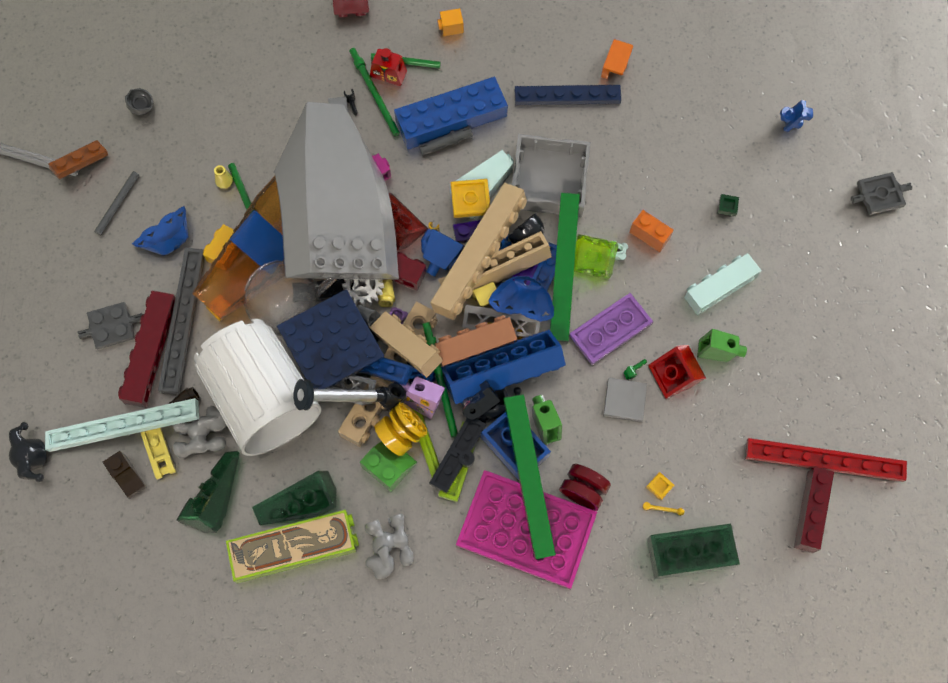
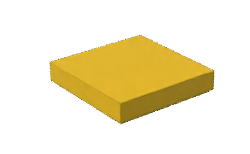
[451,179,490,218]

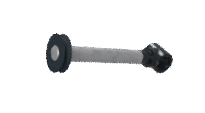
[293,379,406,410]

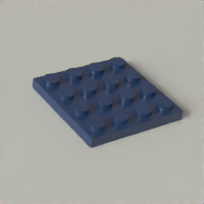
[277,289,385,389]

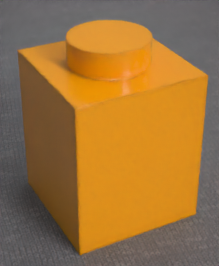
[437,8,464,36]

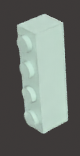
[684,253,762,316]

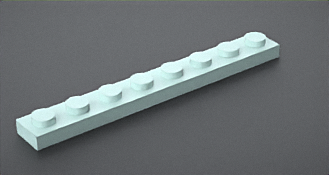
[45,398,199,452]

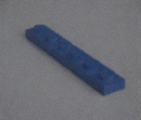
[514,85,621,105]

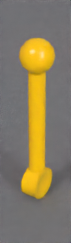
[643,502,685,516]

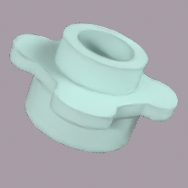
[608,241,628,260]

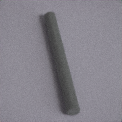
[94,171,139,235]

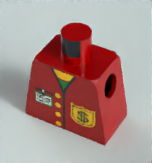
[370,48,407,86]

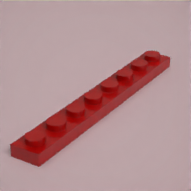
[745,438,907,482]

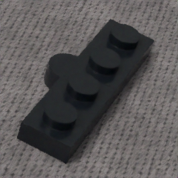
[429,418,486,494]

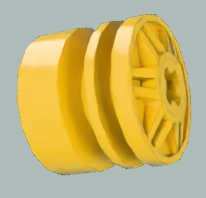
[374,402,428,456]

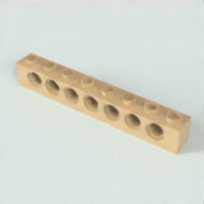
[338,301,438,447]

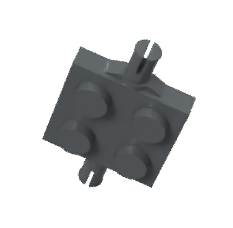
[851,172,913,215]
[78,302,142,350]

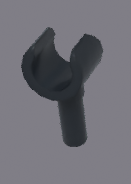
[344,89,358,115]

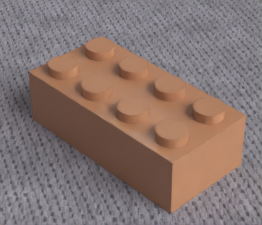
[435,315,518,366]

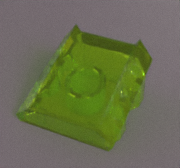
[574,234,618,279]

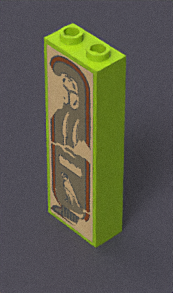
[226,510,359,584]

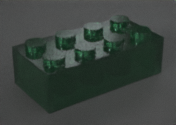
[647,523,740,579]

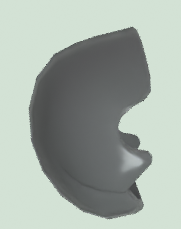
[125,88,154,115]

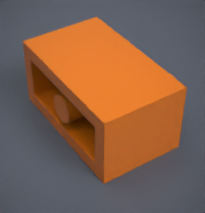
[629,210,674,252]

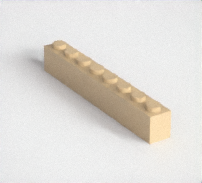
[430,183,527,320]

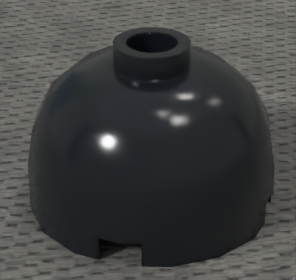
[507,213,545,244]

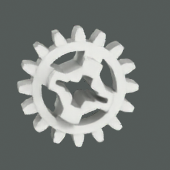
[342,279,384,306]

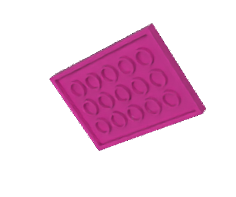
[456,470,597,590]

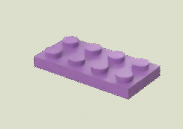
[569,293,653,365]

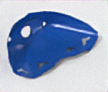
[132,206,188,255]
[488,276,554,322]

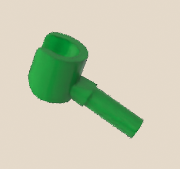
[624,359,647,380]

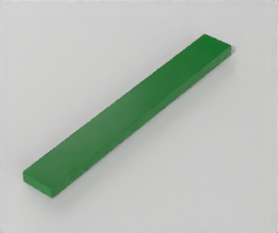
[550,193,580,342]
[503,394,556,559]

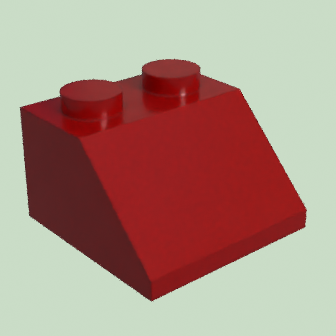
[648,345,706,398]

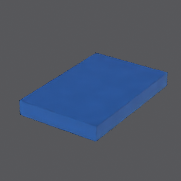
[229,210,284,275]

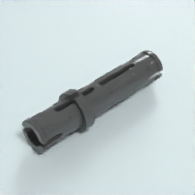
[419,126,473,156]

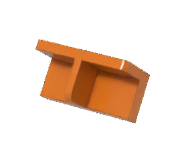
[601,39,633,79]

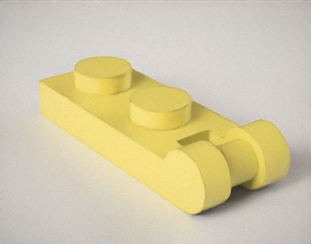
[140,428,177,480]

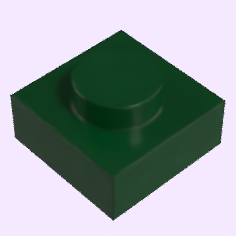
[718,194,739,217]

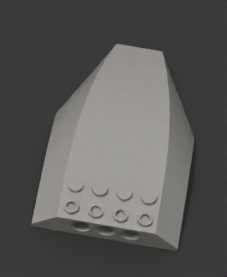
[273,102,399,280]

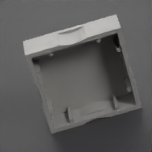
[512,134,591,217]

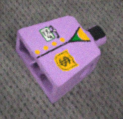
[400,377,445,419]

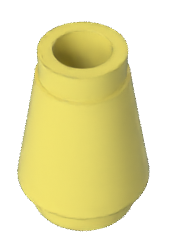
[214,165,233,189]
[377,279,395,307]

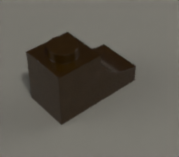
[103,451,147,499]

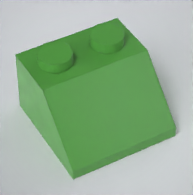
[360,441,417,492]

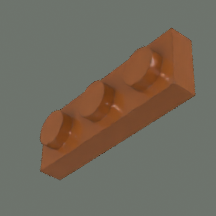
[48,140,108,180]

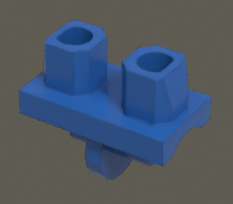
[780,100,813,132]

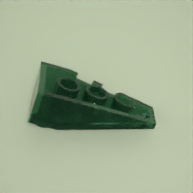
[177,451,240,533]
[252,470,336,525]

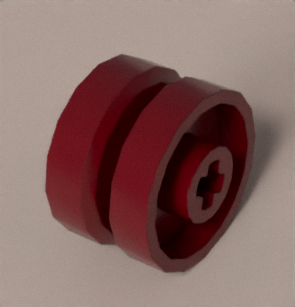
[559,464,611,511]

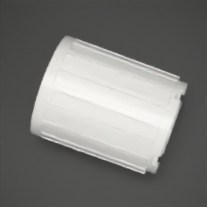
[194,319,321,456]

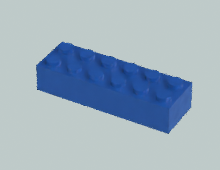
[394,76,508,150]
[441,330,566,404]

